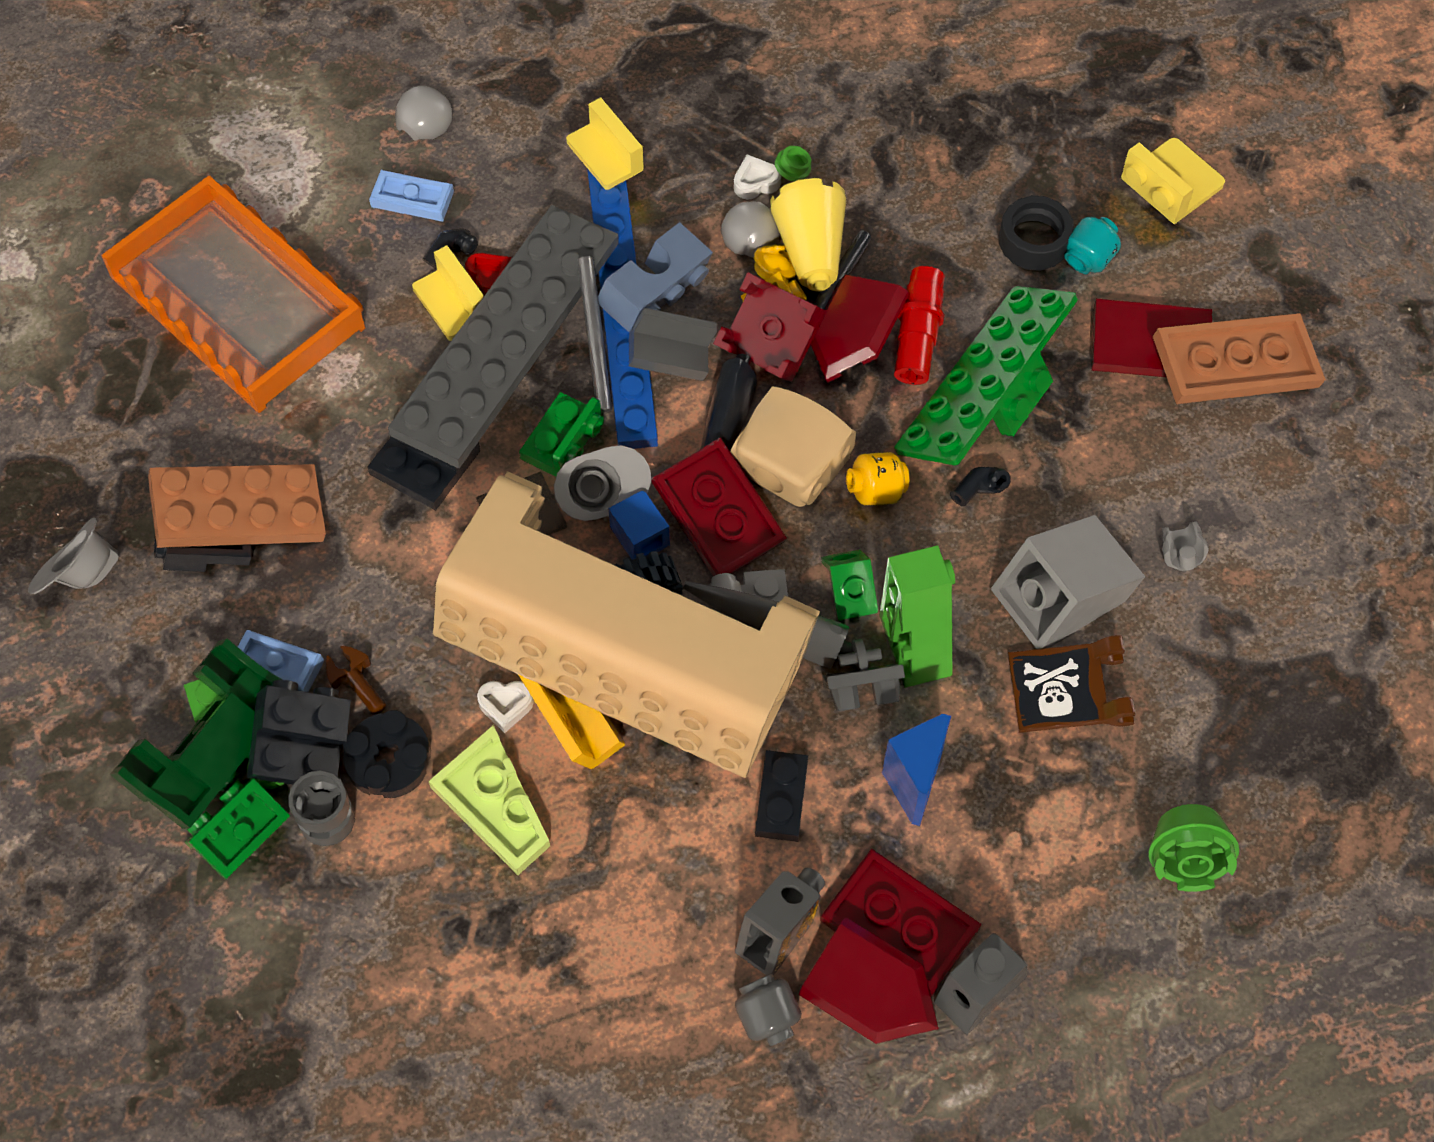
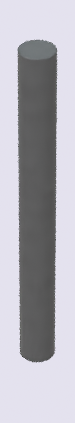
[577,256,612,413]

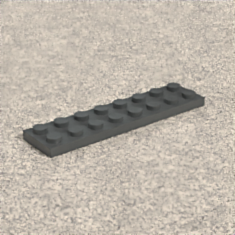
[388,205,619,468]

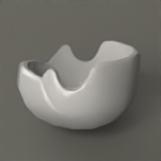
[395,85,452,141]
[720,201,781,258]

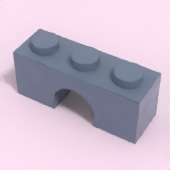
[598,222,713,333]

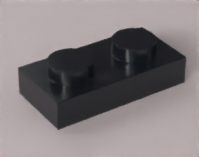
[755,750,809,842]

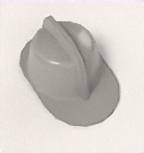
[554,445,651,521]
[28,518,119,594]

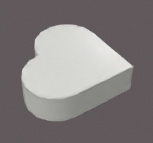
[734,155,781,200]
[477,681,534,733]

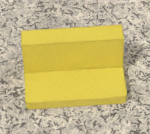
[566,98,644,190]
[412,246,484,341]

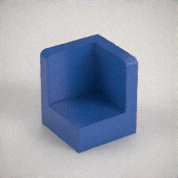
[608,491,670,560]

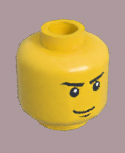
[846,452,909,505]

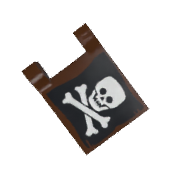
[1008,635,1135,733]

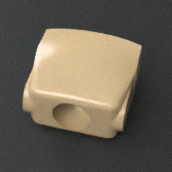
[730,386,856,507]

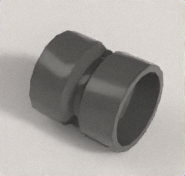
[288,771,355,846]

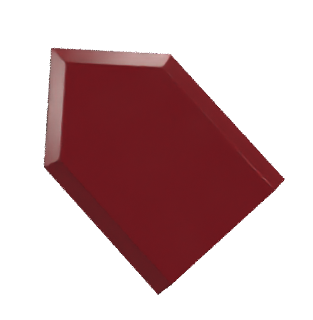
[811,275,909,383]
[798,917,939,1044]

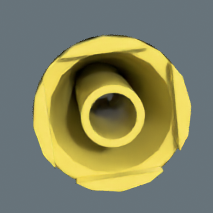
[770,178,846,291]

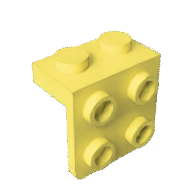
[1121,138,1225,224]

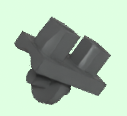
[822,639,905,711]

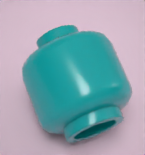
[1065,217,1121,274]

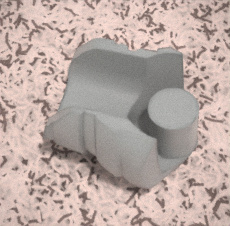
[1162,521,1209,572]

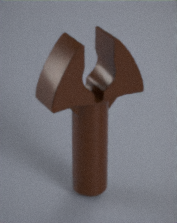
[326,646,386,715]

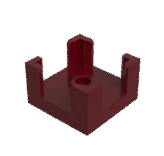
[713,272,827,382]

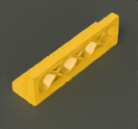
[518,674,626,769]

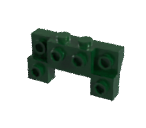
[110,638,282,829]

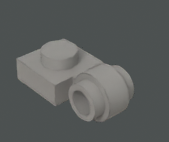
[709,569,788,614]

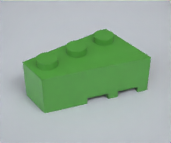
[879,545,955,688]

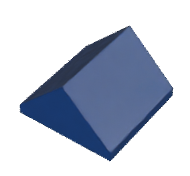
[882,714,951,826]

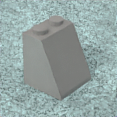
[991,515,1145,649]

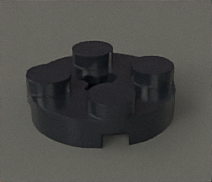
[343,710,431,798]

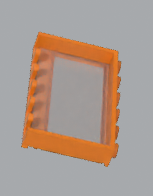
[101,175,365,413]

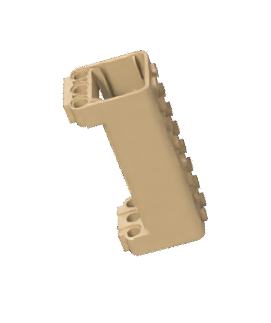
[433,471,820,778]

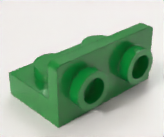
[519,392,604,477]
[184,778,290,879]

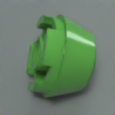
[1149,804,1239,892]

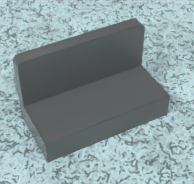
[629,308,718,381]

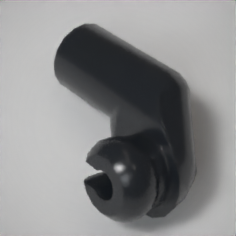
[422,228,478,269]
[950,467,1011,506]

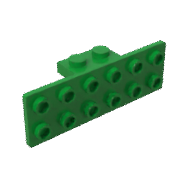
[894,286,1078,466]

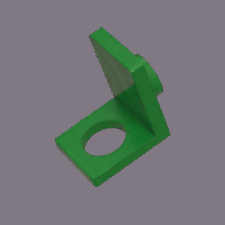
[821,550,878,620]

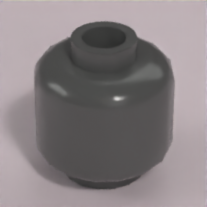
[735,974,802,1046]

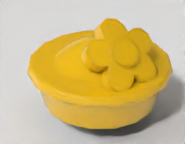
[754,245,796,281]

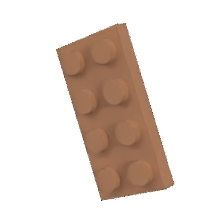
[1153,313,1326,404]
[148,464,326,548]

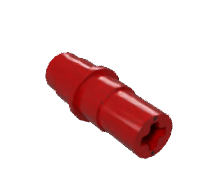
[894,266,945,385]

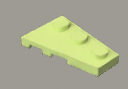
[429,725,550,875]

